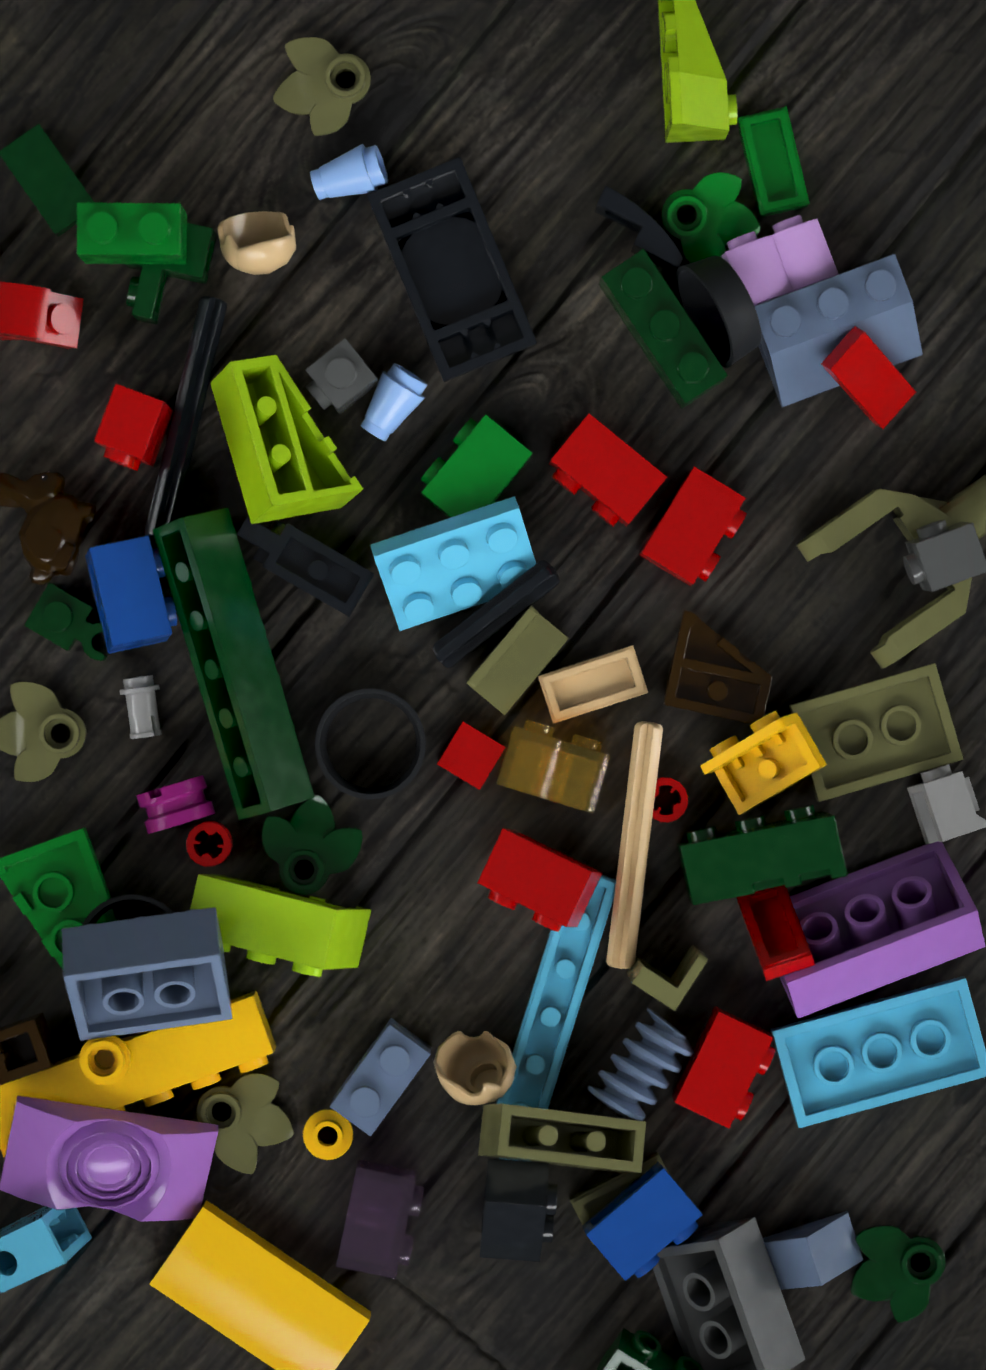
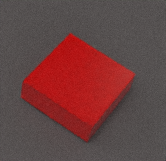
[437,721,506,790]

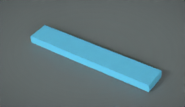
[496,875,616,1161]

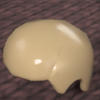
[218,211,296,275]
[433,1031,517,1105]

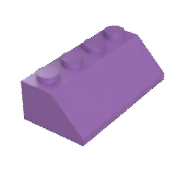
[780,841,986,1019]

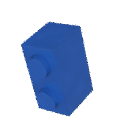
[85,536,177,654]
[582,1161,703,1281]

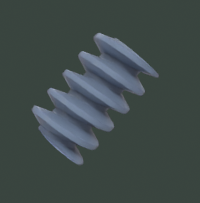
[587,1008,694,1121]

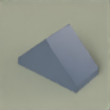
[763,1211,863,1290]

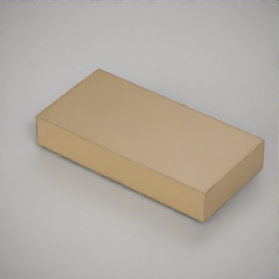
[538,645,648,724]

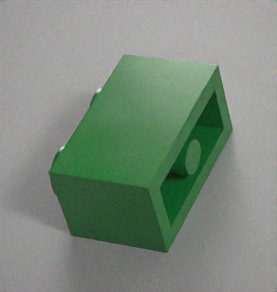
[77,203,187,265]
[420,415,532,518]

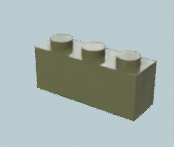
[478,1103,646,1173]

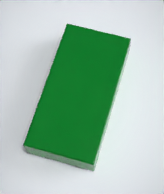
[737,106,810,218]

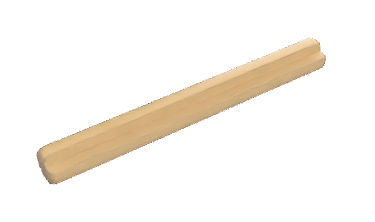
[606,721,663,969]

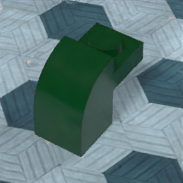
[126,223,217,325]

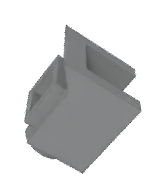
[907,764,986,845]

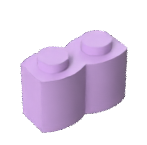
[720,215,839,306]

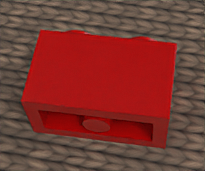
[94,383,173,471]
[549,413,667,527]
[639,467,747,586]
[477,828,602,932]
[671,1006,776,1129]

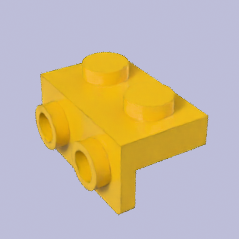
[700,711,827,815]

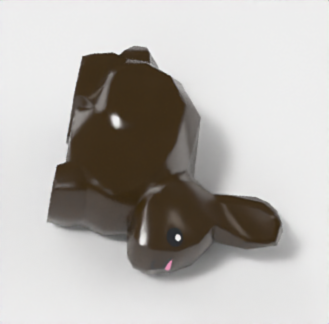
[0,472,96,585]

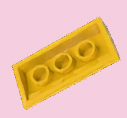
[150,1200,371,1370]

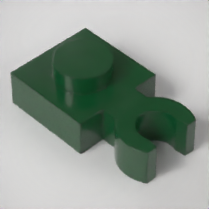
[24,582,107,661]

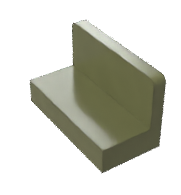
[466,606,569,715]
[627,945,708,1011]

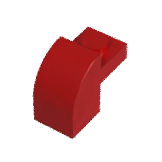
[0,282,84,349]

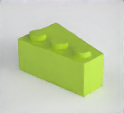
[210,355,363,525]
[190,874,372,977]

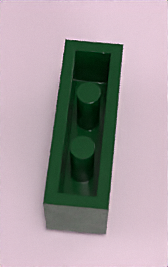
[599,249,728,409]

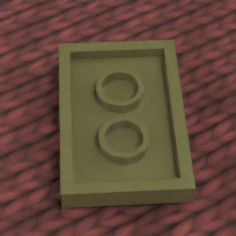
[789,663,964,802]

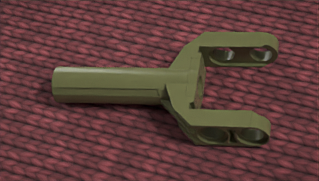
[796,474,986,669]

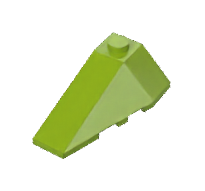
[658,0,737,143]

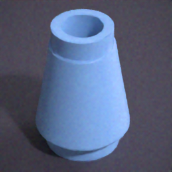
[310,144,388,200]
[361,363,427,441]

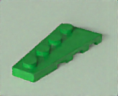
[0,827,119,970]

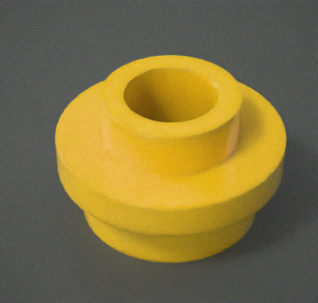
[79,1036,131,1085]
[303,1109,353,1160]

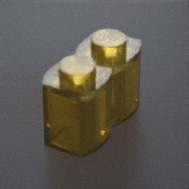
[495,720,610,813]

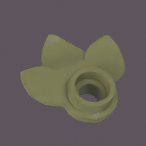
[273,37,371,136]
[0,682,87,782]
[197,1073,294,1174]

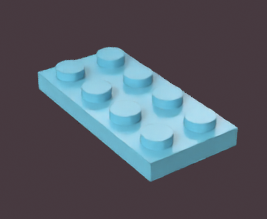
[770,976,986,1128]

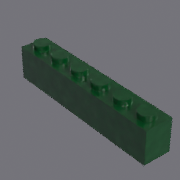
[152,508,315,820]

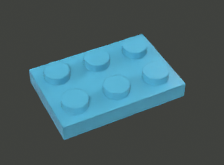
[370,496,536,631]

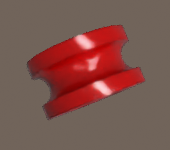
[652,777,688,822]
[186,821,233,867]

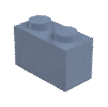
[330,1018,431,1136]

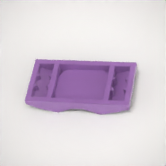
[0,1095,219,1222]

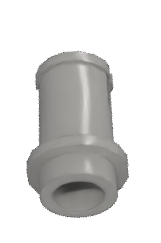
[119,675,162,739]

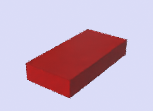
[821,326,916,429]
[736,885,815,981]

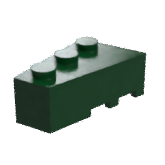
[677,804,848,905]

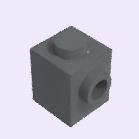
[305,338,378,415]
[903,519,986,592]

